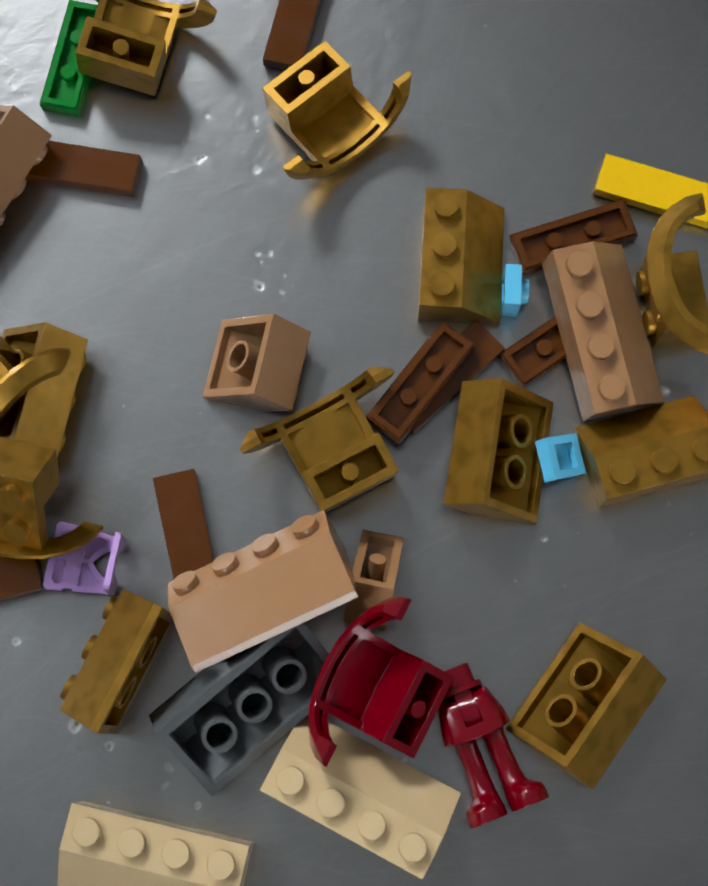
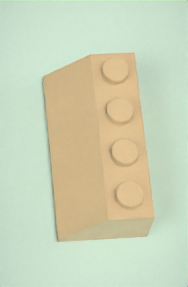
[260,715,461,880]
[57,801,254,886]

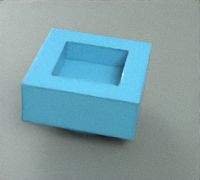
[501,264,529,317]
[535,433,586,483]

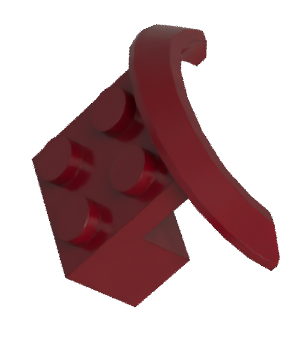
[308,596,454,767]

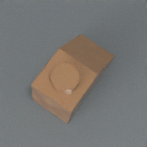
[343,530,404,630]

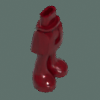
[439,663,549,829]

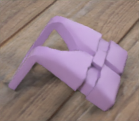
[43,522,127,595]

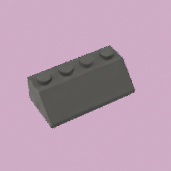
[149,623,329,797]

